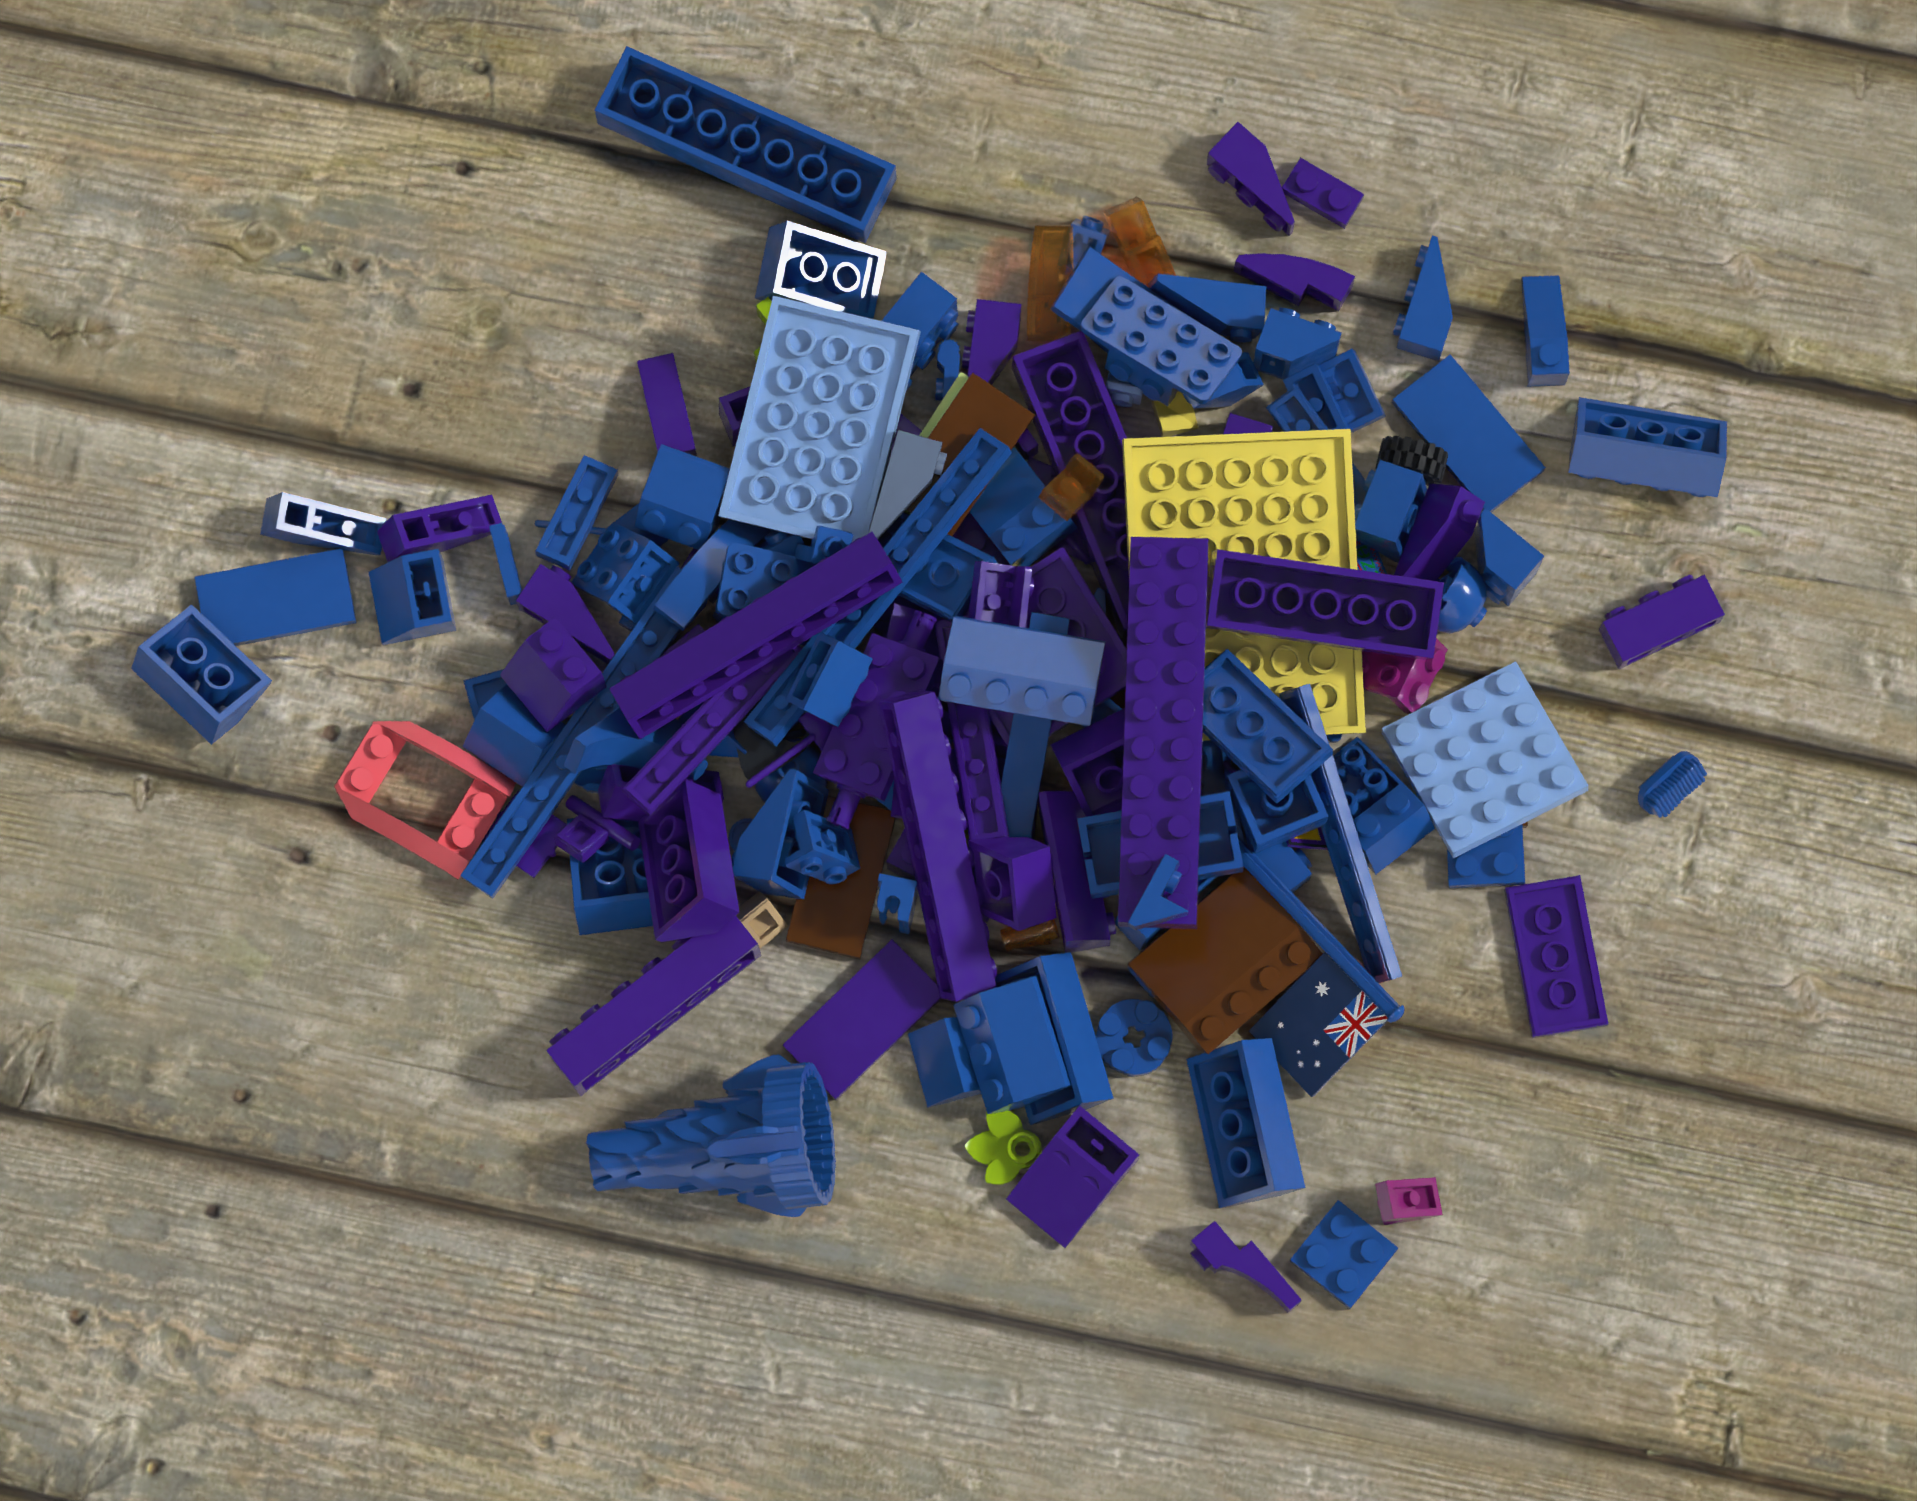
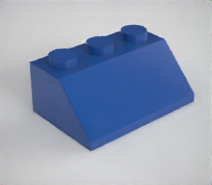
[131,604,272,745]
[953,976,1071,1114]

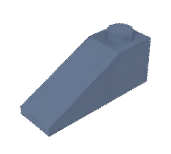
[869,430,947,540]

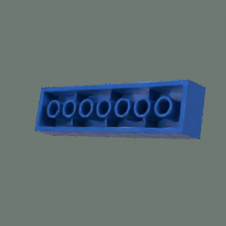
[594,46,897,243]

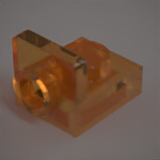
[1039,453,1104,521]

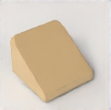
[736,892,788,949]

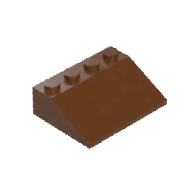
[1127,866,1323,1054]

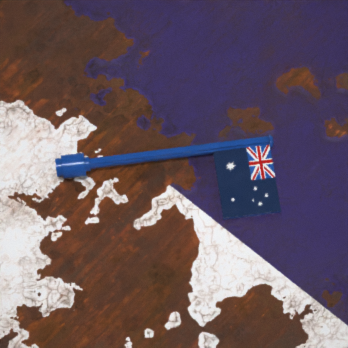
[1201,782,1405,1097]

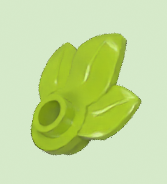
[965,1111,1042,1185]

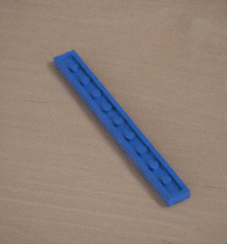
[744,428,1012,746]
[460,566,682,899]

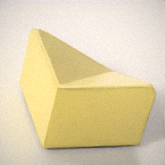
[1152,391,1198,437]

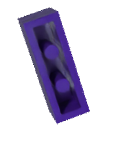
[1599,574,1725,669]

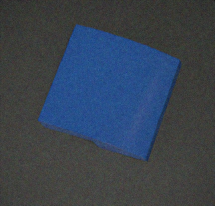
[1283,349,1386,433]

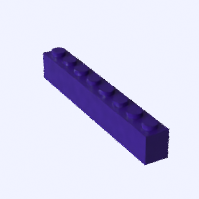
[609,531,903,739]
[878,690,997,1002]

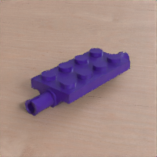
[813,610,944,830]

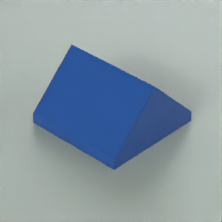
[463,685,566,787]
[908,1017,981,1108]

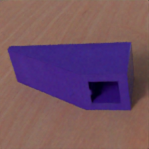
[1207,122,1295,236]
[962,299,1022,385]

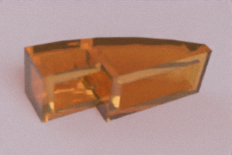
[1103,197,1176,287]
[1027,225,1074,341]

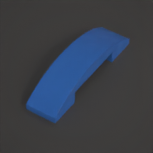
[653,519,772,631]

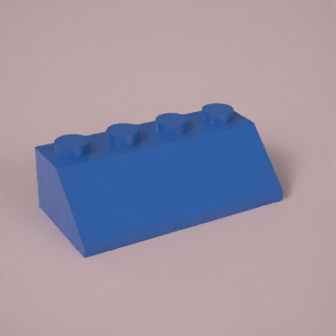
[1568,397,1727,497]
[938,616,1105,726]
[995,952,1114,1125]
[1186,1038,1306,1208]

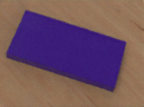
[1504,875,1609,1039]
[782,939,942,1101]

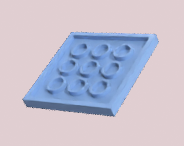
[1382,661,1589,858]

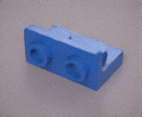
[784,810,860,884]

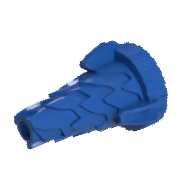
[586,1054,836,1217]

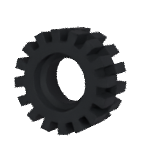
[1375,436,1448,486]

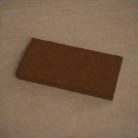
[906,373,1035,537]
[786,795,896,960]

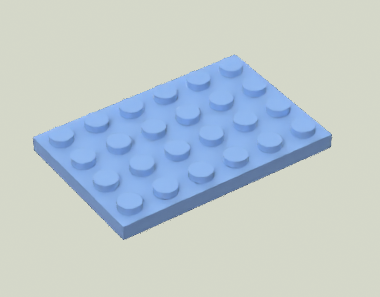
[718,296,921,541]

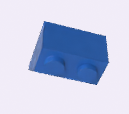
[634,444,730,550]
[1354,460,1427,563]
[1474,508,1544,606]

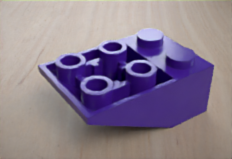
[1006,1106,1140,1248]

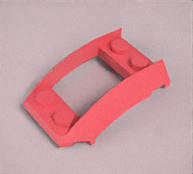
[334,721,516,880]

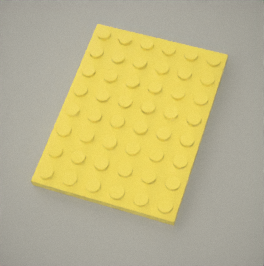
[1122,429,1366,741]

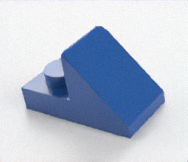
[1128,854,1189,930]

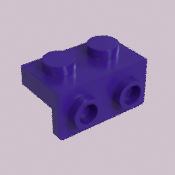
[968,561,1034,628]

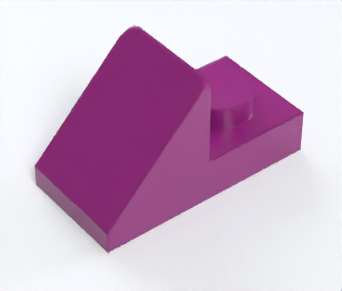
[1375,1177,1443,1225]

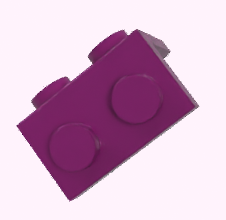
[1362,638,1448,714]

